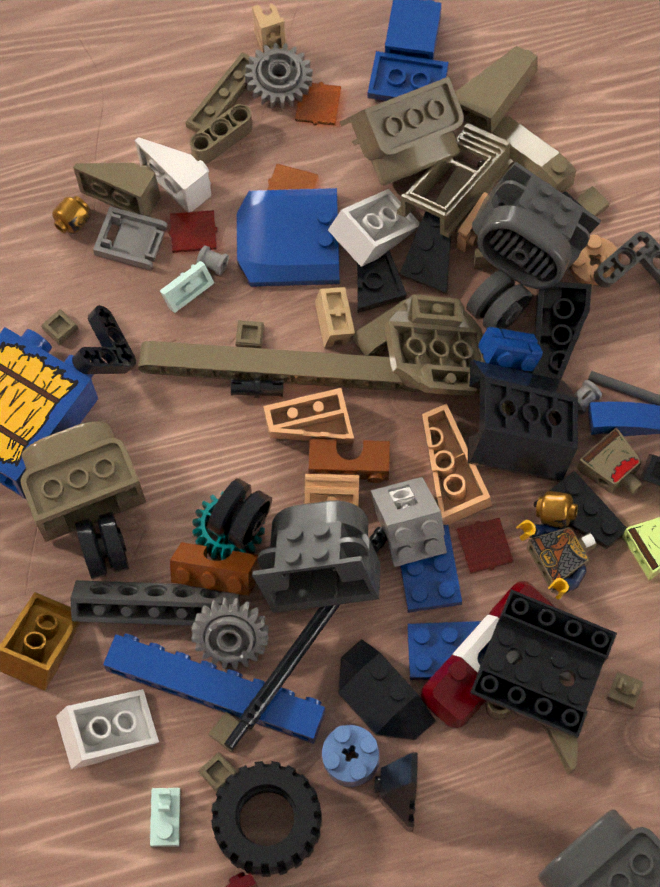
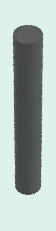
[588,371,660,406]

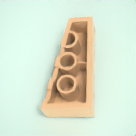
[422,403,492,525]

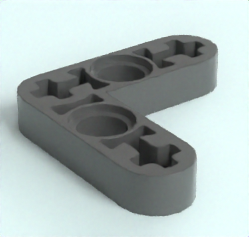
[593,232,660,288]

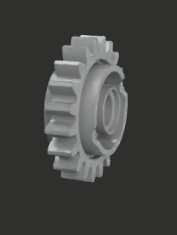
[245,43,313,109]
[191,598,269,669]

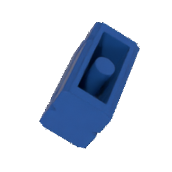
[478,327,543,372]

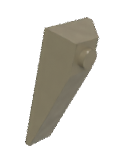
[491,115,577,193]

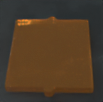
[295,82,341,126]
[267,164,318,190]

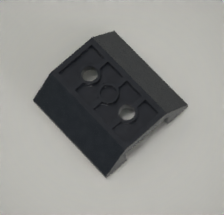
[467,360,578,482]
[470,590,617,738]

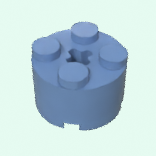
[322,725,380,787]

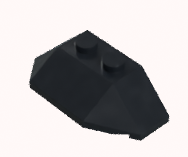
[338,639,436,740]

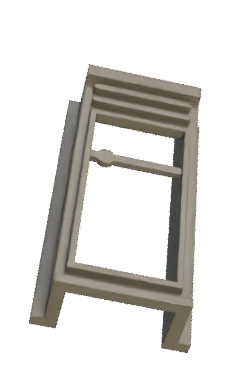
[397,123,514,238]

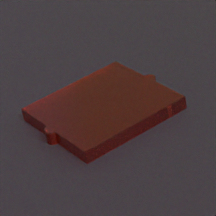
[169,210,218,253]
[457,518,513,574]

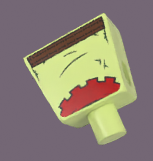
[622,517,660,580]

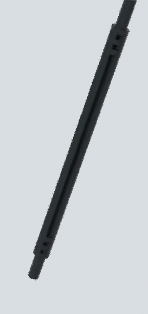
[224,526,387,751]

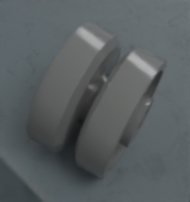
[466,270,533,330]

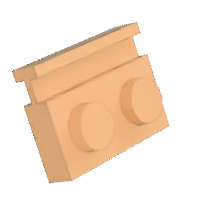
[456,192,488,252]
[305,474,359,506]

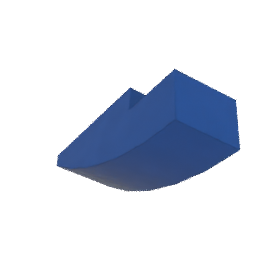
[588,402,660,436]

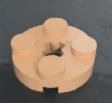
[570,235,622,287]

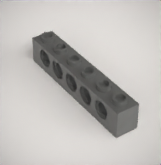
[70,580,240,626]

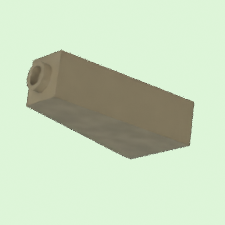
[455,46,538,133]

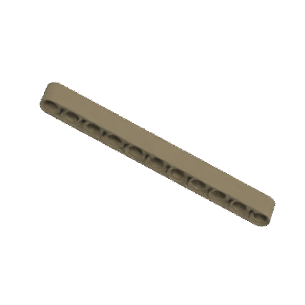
[138,341,420,392]

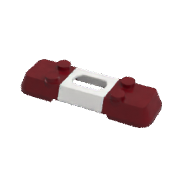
[421,581,555,728]

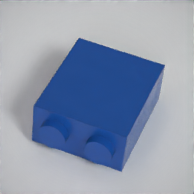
[385,0,442,60]

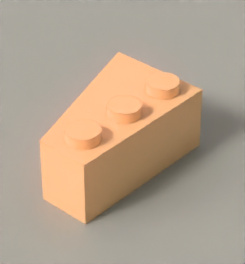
[263,388,354,445]

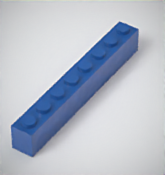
[103,634,325,744]

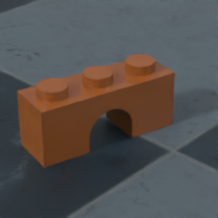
[308,439,390,483]
[170,542,259,596]

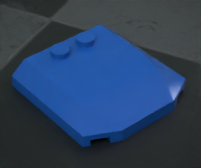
[237,188,340,287]

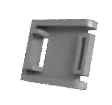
[93,206,168,270]

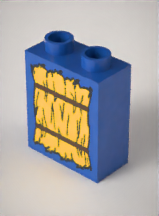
[0,327,98,499]

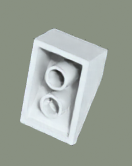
[135,137,212,214]
[328,189,421,267]
[56,689,159,770]

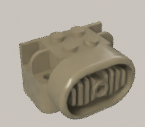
[340,77,464,185]
[21,421,146,542]

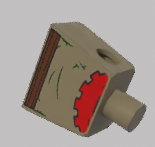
[577,428,644,495]

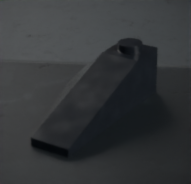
[532,282,592,380]
[374,752,418,831]

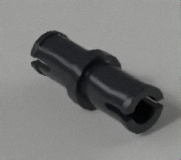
[231,378,283,398]

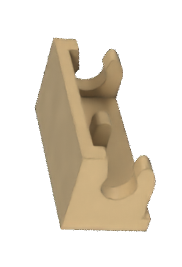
[252,3,286,53]
[315,287,355,348]

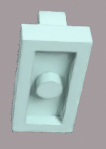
[160,261,214,313]
[150,788,181,847]

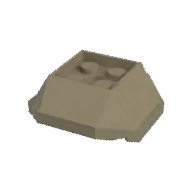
[384,294,486,396]

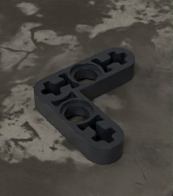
[72,305,136,374]

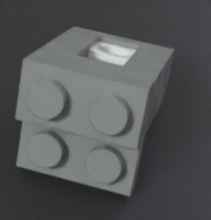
[371,477,447,567]

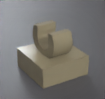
[607,672,644,710]

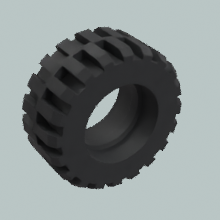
[211,761,322,877]

